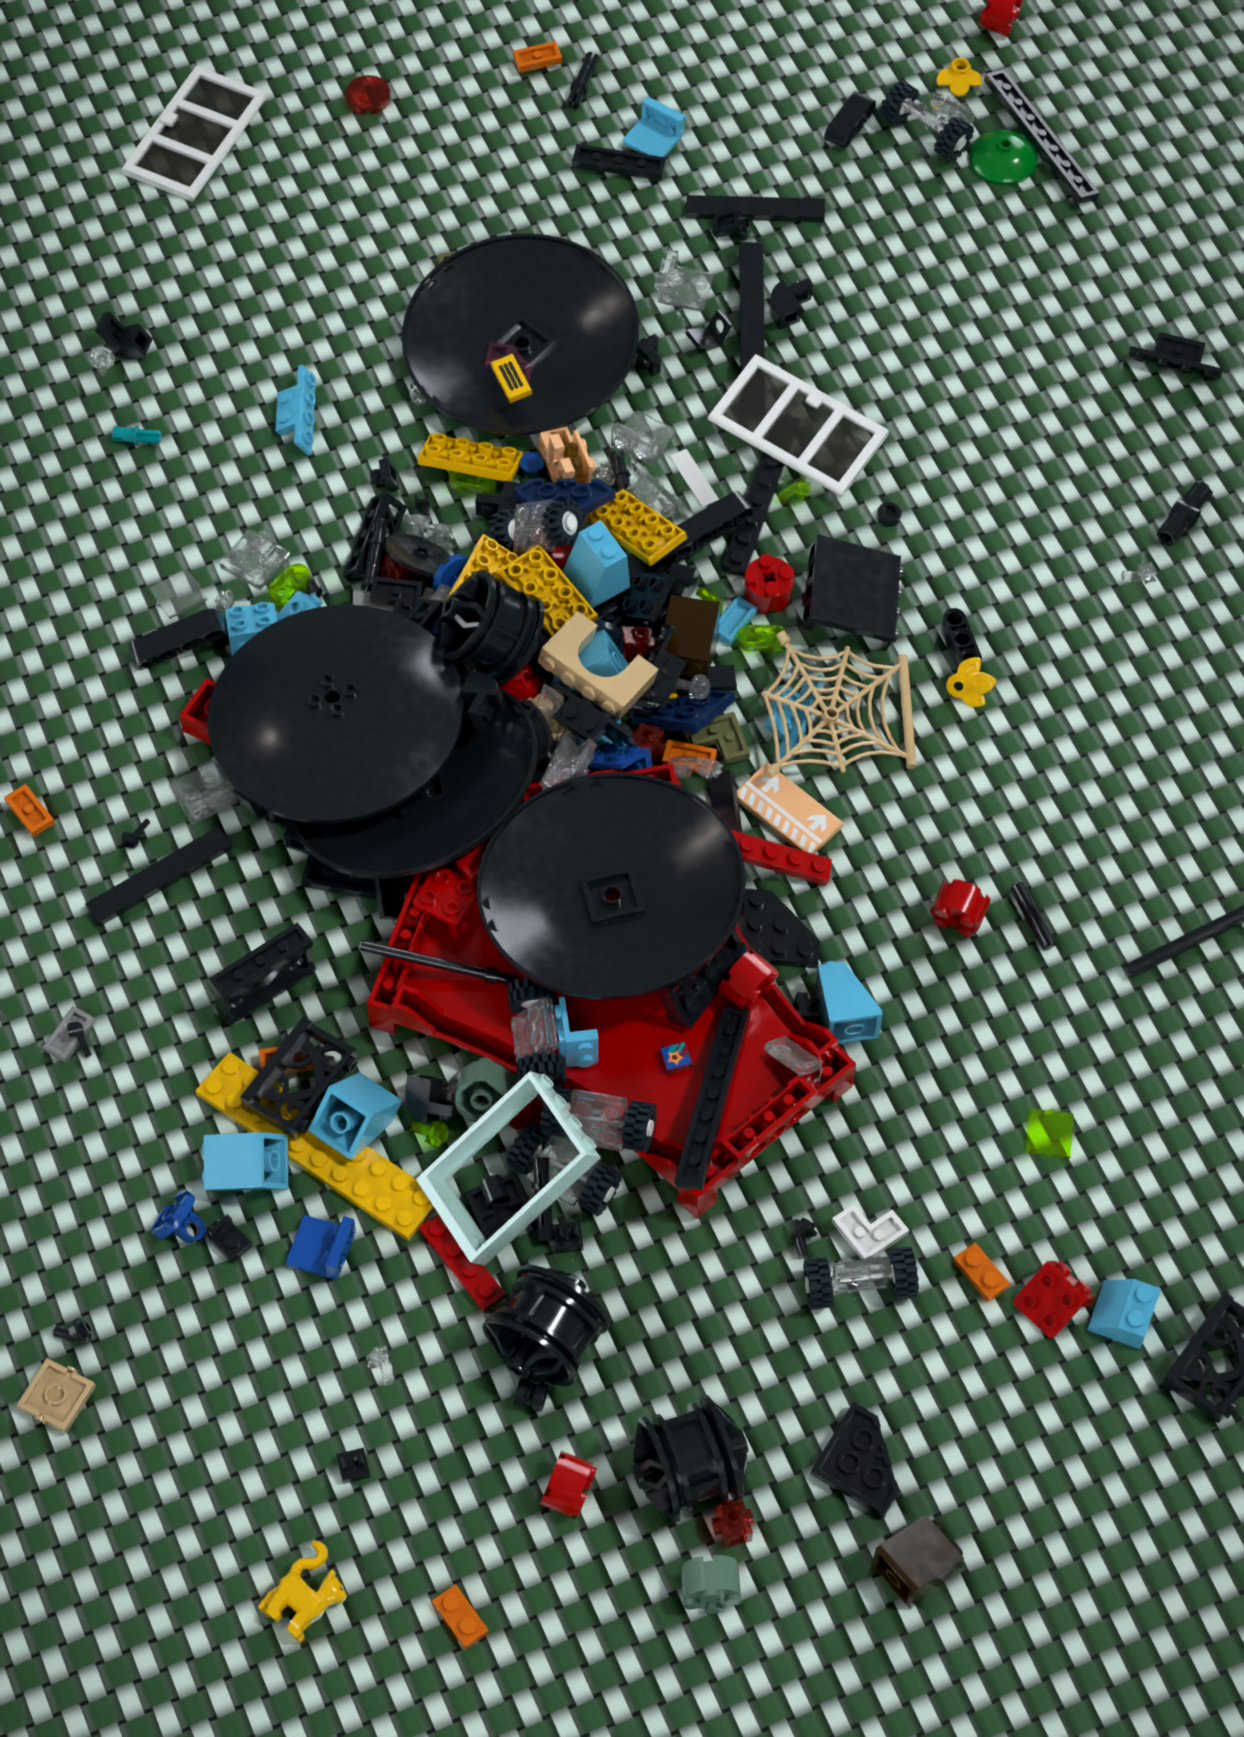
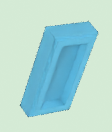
[719,596,758,646]

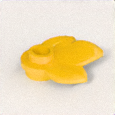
[936,58,982,97]
[946,657,997,707]

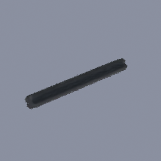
[1124,905,1244,978]

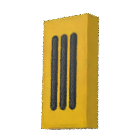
[490,354,532,403]

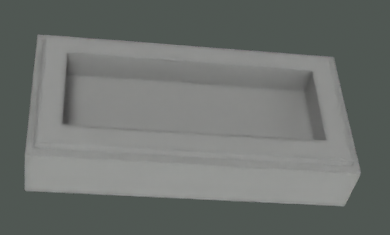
[43,1006,96,1063]

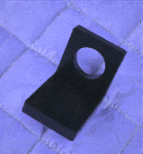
[685,310,732,349]

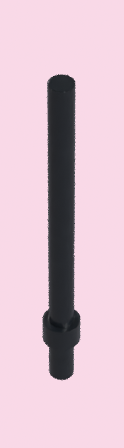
[359,940,518,985]

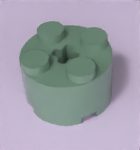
[455,1057,513,1122]
[681,1555,742,1614]

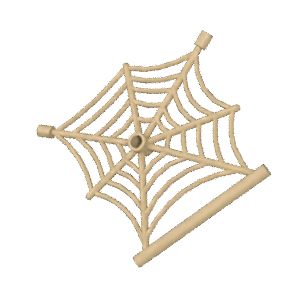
[761,631,917,779]

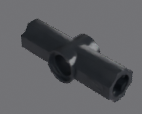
[1157,482,1213,546]

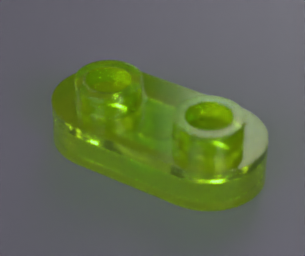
[449,471,497,495]
[268,563,311,605]
[738,625,788,651]

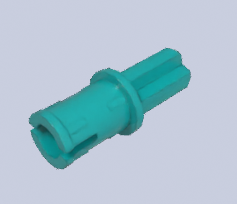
[112,426,162,445]

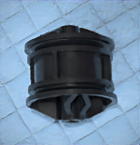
[437,570,544,685]
[482,1264,610,1387]
[632,1395,749,1523]

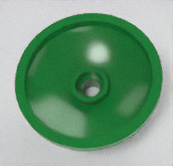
[969,130,1038,185]

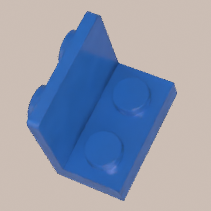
[580,744,652,772]
[286,1215,356,1281]

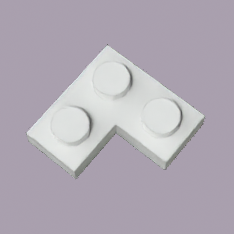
[832,1204,909,1264]

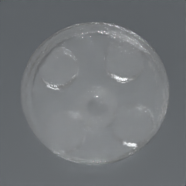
[929,94,975,124]

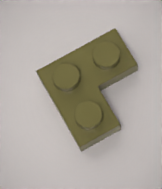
[688,712,750,765]

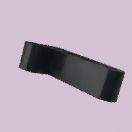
[128,608,230,670]

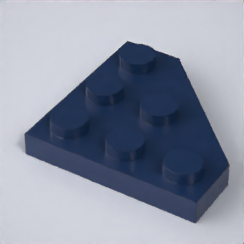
[513,478,616,520]
[632,689,735,734]

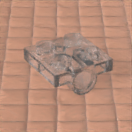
[220,529,289,591]

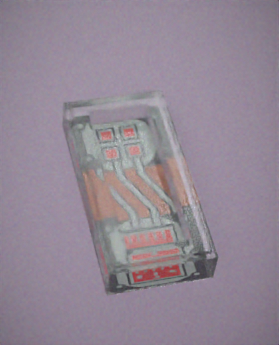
[764,1036,822,1076]

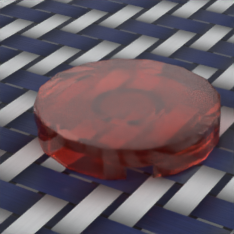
[345,75,391,114]

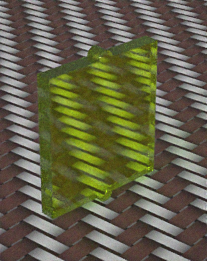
[1026,1108,1074,1159]

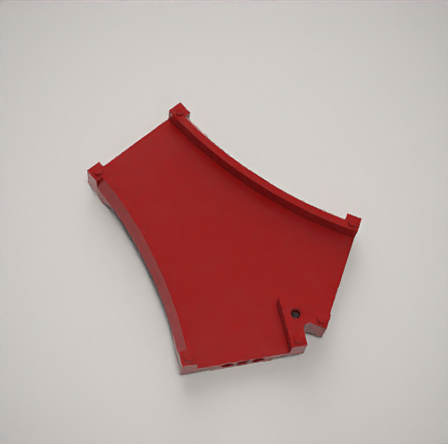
[367,763,856,1219]

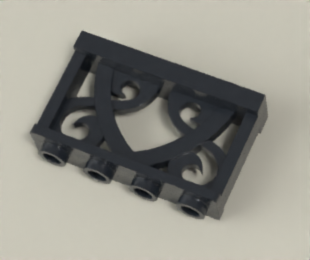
[209,922,316,1026]
[658,929,749,1029]
[240,1016,358,1140]
[1161,1292,1244,1423]

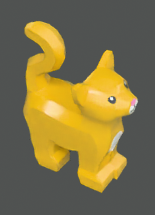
[258,1540,347,1644]

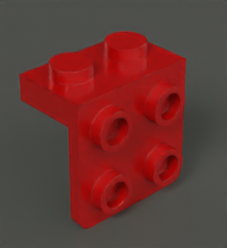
[413,866,480,941]
[1013,1260,1096,1338]

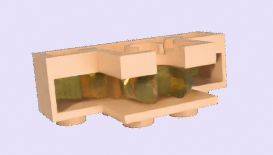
[538,427,595,518]

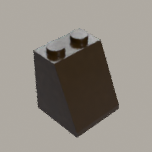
[665,595,720,679]
[872,1515,964,1609]

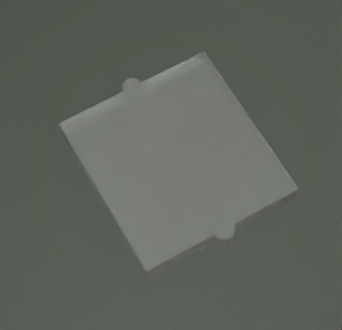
[150,569,207,619]

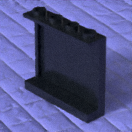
[802,534,903,651]

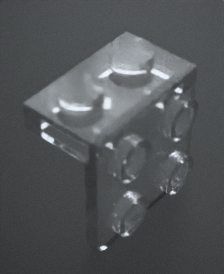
[654,249,713,312]
[611,411,675,466]

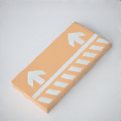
[737,762,843,854]

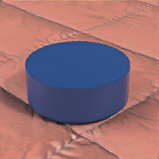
[520,452,544,477]

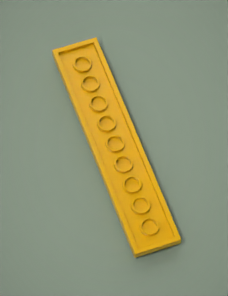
[195,1052,435,1242]

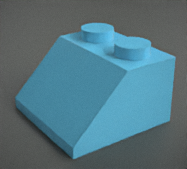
[1087,1279,1161,1349]

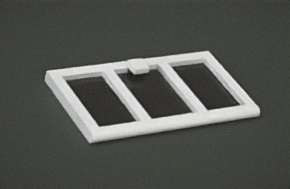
[122,65,268,201]
[708,354,889,497]

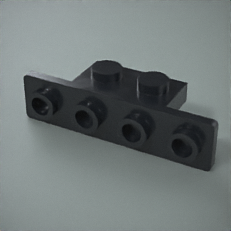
[1129,332,1223,380]
[623,624,687,719]
[551,682,635,747]

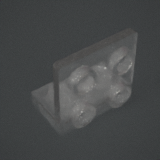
[169,763,237,825]

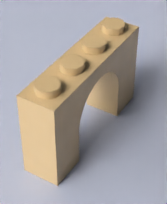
[538,611,659,721]

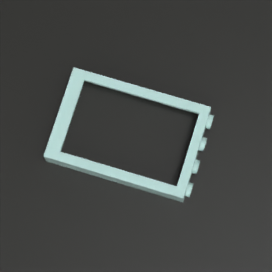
[416,1071,601,1266]

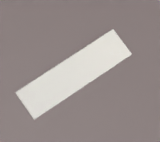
[670,449,719,507]

